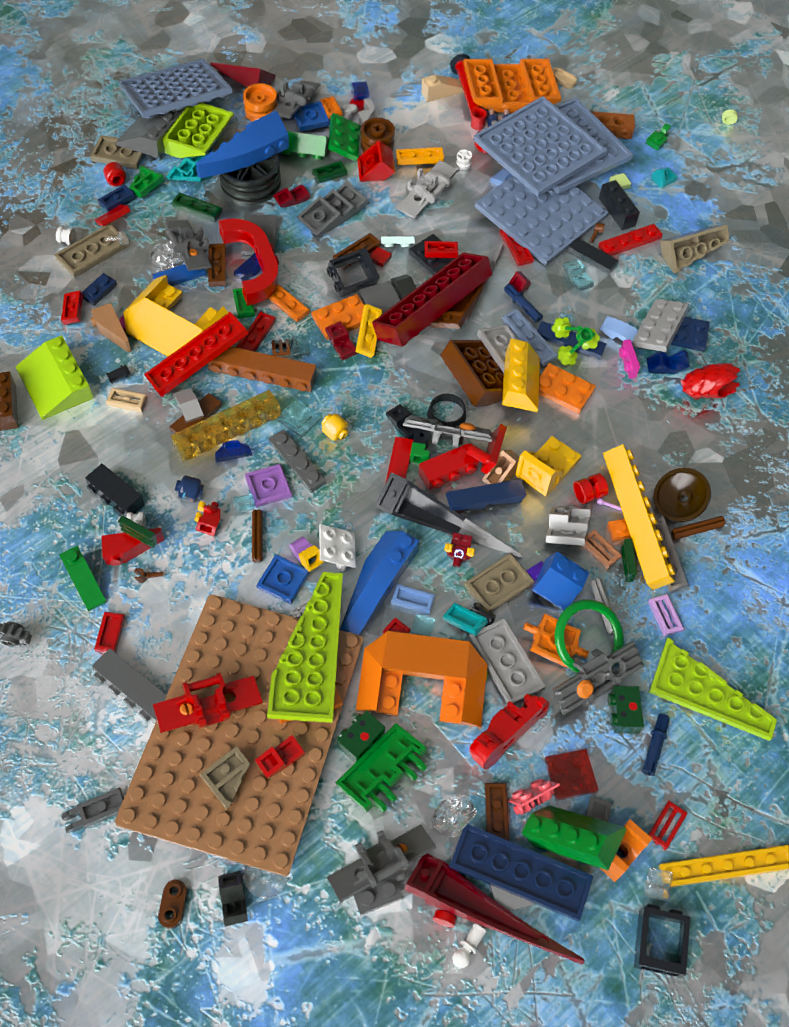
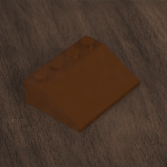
[440,340,504,407]

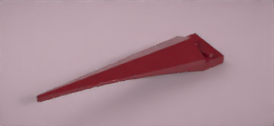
[405,854,585,964]

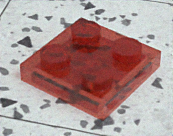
[544,749,599,801]

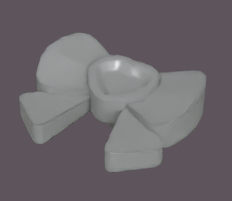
[341,104,358,120]

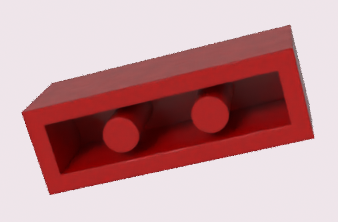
[418,443,479,491]

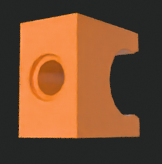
[600,819,652,882]

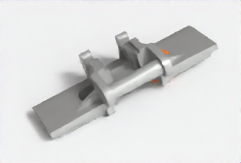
[396,160,458,219]

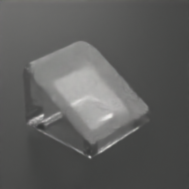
[645,868,673,901]

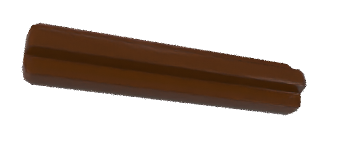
[252,509,263,563]
[671,516,726,539]

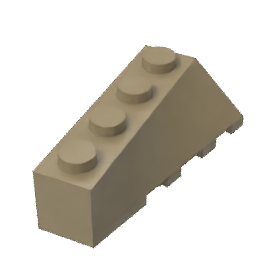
[660,224,730,274]

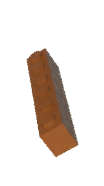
[208,347,317,392]

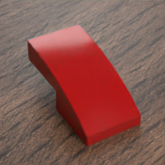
[255,735,306,778]

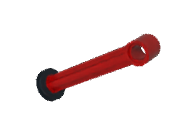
[450,54,487,130]

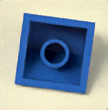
[532,552,590,611]

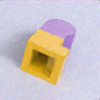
[289,536,323,572]

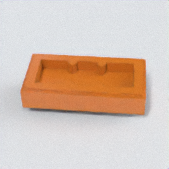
[320,96,343,119]

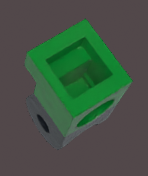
[409,429,430,465]

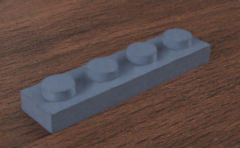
[502,309,558,366]

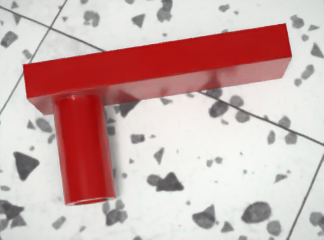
[465,424,507,474]

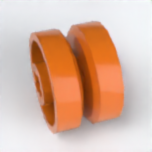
[243,83,278,122]

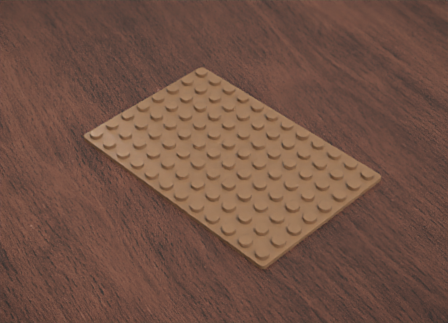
[115,594,363,876]

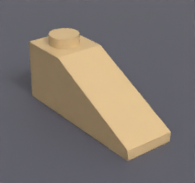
[421,74,463,102]

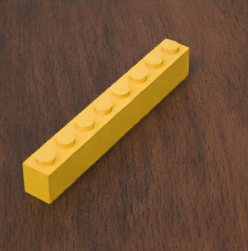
[603,444,675,590]

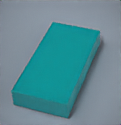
[443,602,487,636]

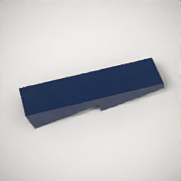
[446,479,527,510]

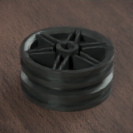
[219,153,281,205]

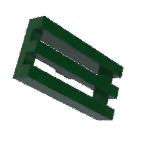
[312,161,347,184]
[118,516,157,548]
[620,539,637,582]

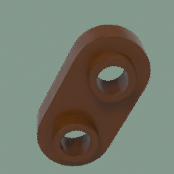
[158,879,188,929]

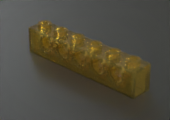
[171,390,281,462]

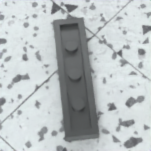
[268,429,326,493]
[655,516,690,594]

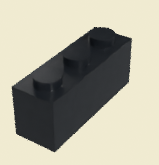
[599,180,640,230]
[85,463,145,517]

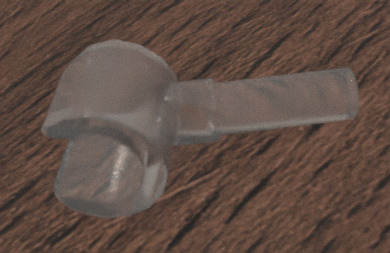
[105,232,129,245]

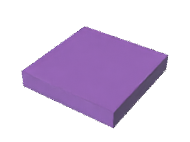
[245,464,292,508]

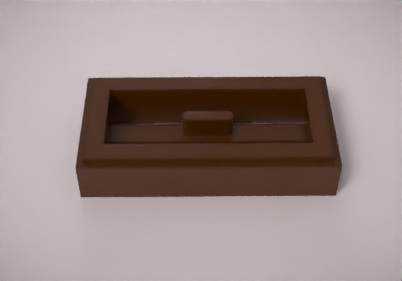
[272,339,290,356]

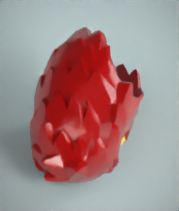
[681,363,740,400]

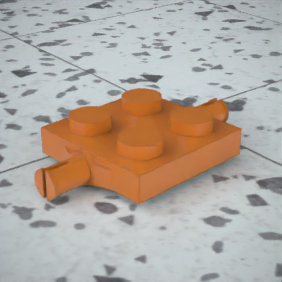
[523,614,589,668]

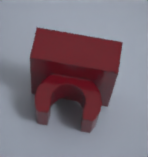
[508,271,531,293]

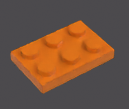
[311,294,365,340]
[539,363,596,414]

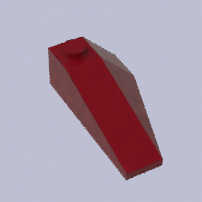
[210,62,276,87]

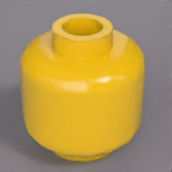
[321,414,349,441]

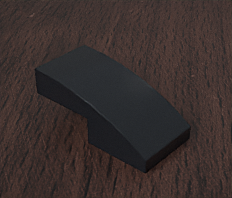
[386,404,418,439]

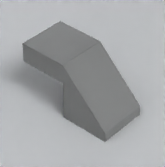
[358,98,375,128]
[173,388,204,423]

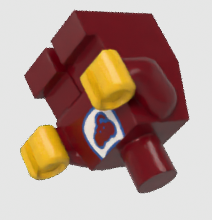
[444,533,475,568]

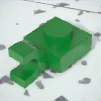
[645,124,671,151]

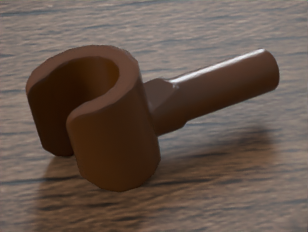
[589,223,605,243]
[134,568,163,583]

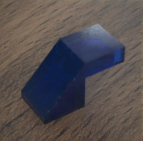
[351,81,369,101]
[647,350,690,374]

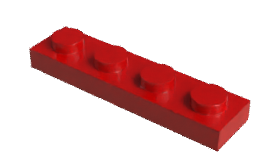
[598,224,663,256]

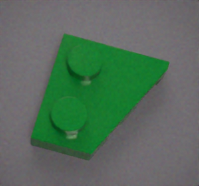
[129,166,164,198]

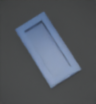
[391,584,435,614]

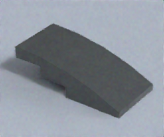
[297,182,368,237]

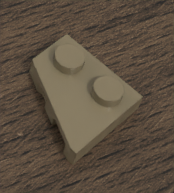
[200,746,250,810]

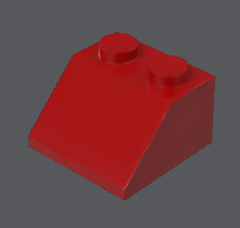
[357,140,395,182]

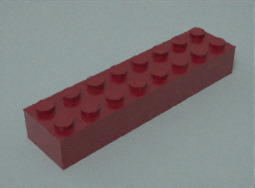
[372,252,493,347]

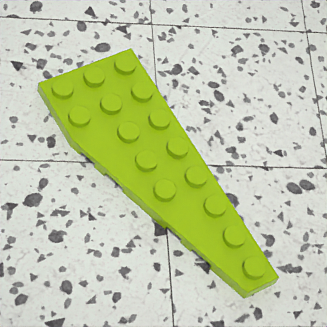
[267,572,343,723]

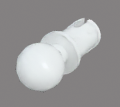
[452,923,486,969]

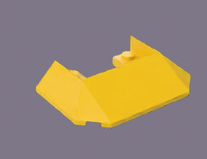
[123,275,229,357]

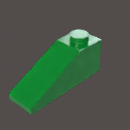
[59,545,107,612]

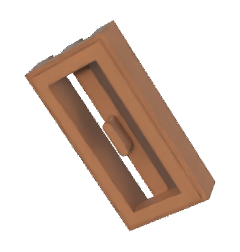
[583,529,622,569]

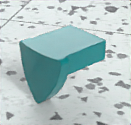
[651,167,677,188]

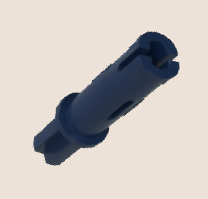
[504,284,543,323]
[641,713,670,776]

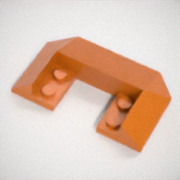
[356,631,488,727]

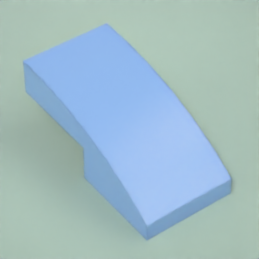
[599,316,638,344]

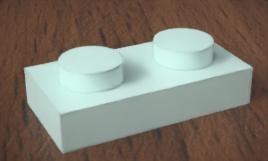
[381,236,414,247]

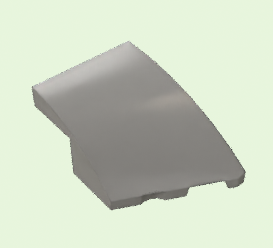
[546,503,593,546]

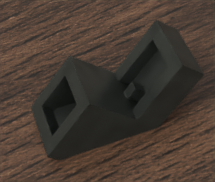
[391,275,416,300]
[218,871,248,927]

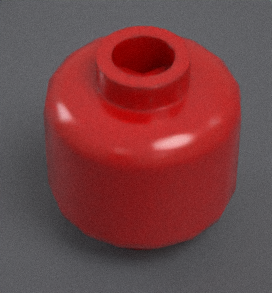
[103,162,126,187]

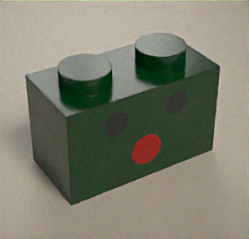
[607,686,644,734]
[337,710,385,763]

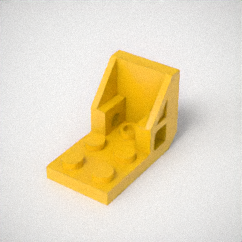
[515,436,582,496]

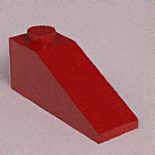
[101,528,164,566]

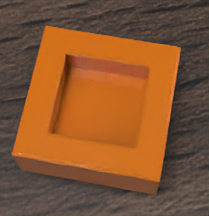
[607,519,631,542]

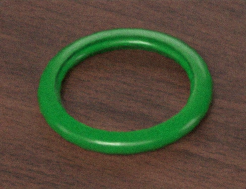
[554,599,624,674]

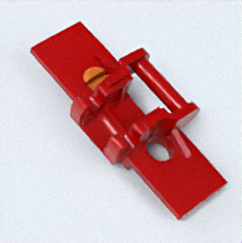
[153,672,263,733]

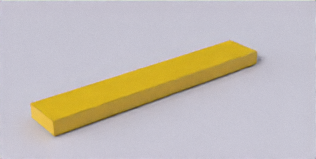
[659,845,789,888]

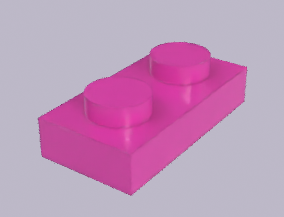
[619,339,640,378]

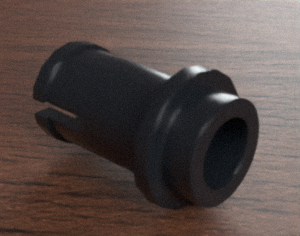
[106,365,131,384]
[470,603,496,625]

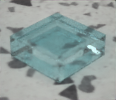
[234,494,255,513]
[411,614,435,636]

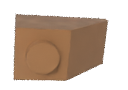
[482,450,520,485]

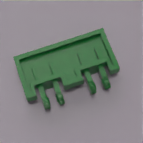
[335,723,427,812]

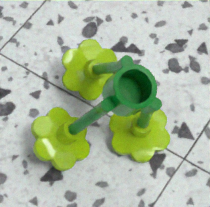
[552,317,600,366]

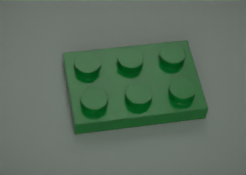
[328,113,360,162]

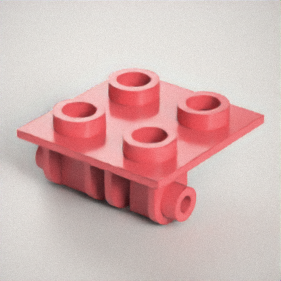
[507,779,560,815]

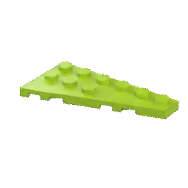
[648,637,777,741]

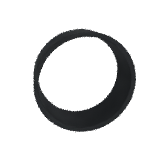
[427,393,466,427]

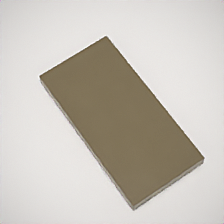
[54,223,130,278]

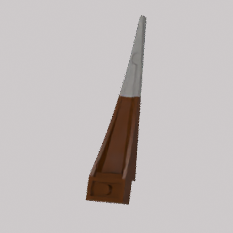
[430,243,504,329]

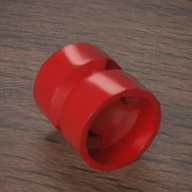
[573,473,609,504]

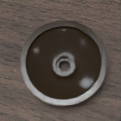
[653,468,711,522]

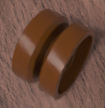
[361,117,395,152]

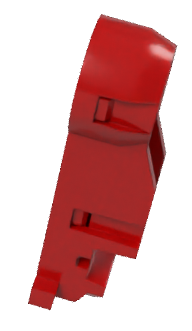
[469,694,550,770]

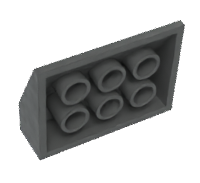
[115,108,185,158]

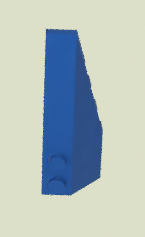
[196,111,289,178]
[340,531,419,636]

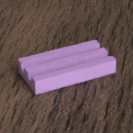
[648,594,684,637]

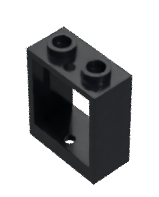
[326,248,380,297]
[634,904,690,978]

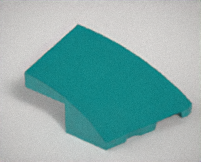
[166,154,213,182]

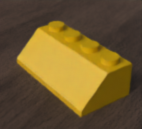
[502,338,540,412]

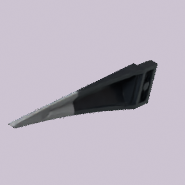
[374,472,522,557]

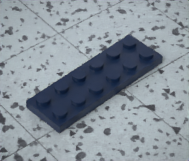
[449,823,594,922]

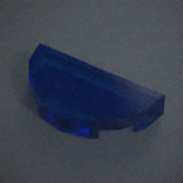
[234,253,261,278]
[215,440,252,462]

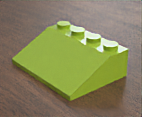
[163,102,234,158]
[15,335,94,420]

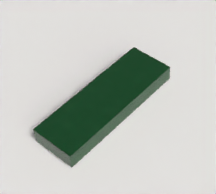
[171,192,222,222]

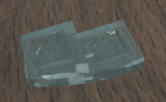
[563,259,594,291]

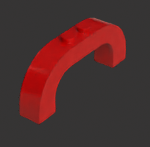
[219,218,279,306]

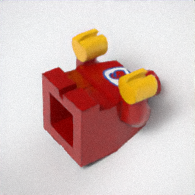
[194,501,221,537]

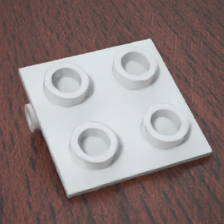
[319,524,356,571]

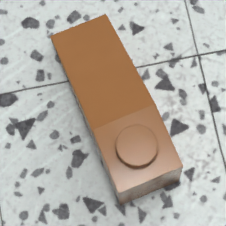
[90,303,131,352]

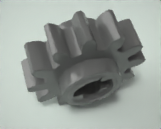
[0,622,32,647]

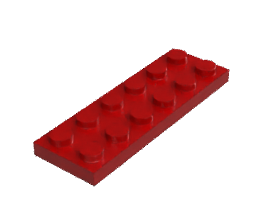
[144,312,249,397]

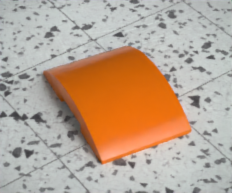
[463,59,561,113]

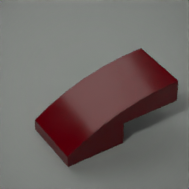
[273,184,311,208]
[325,321,357,361]

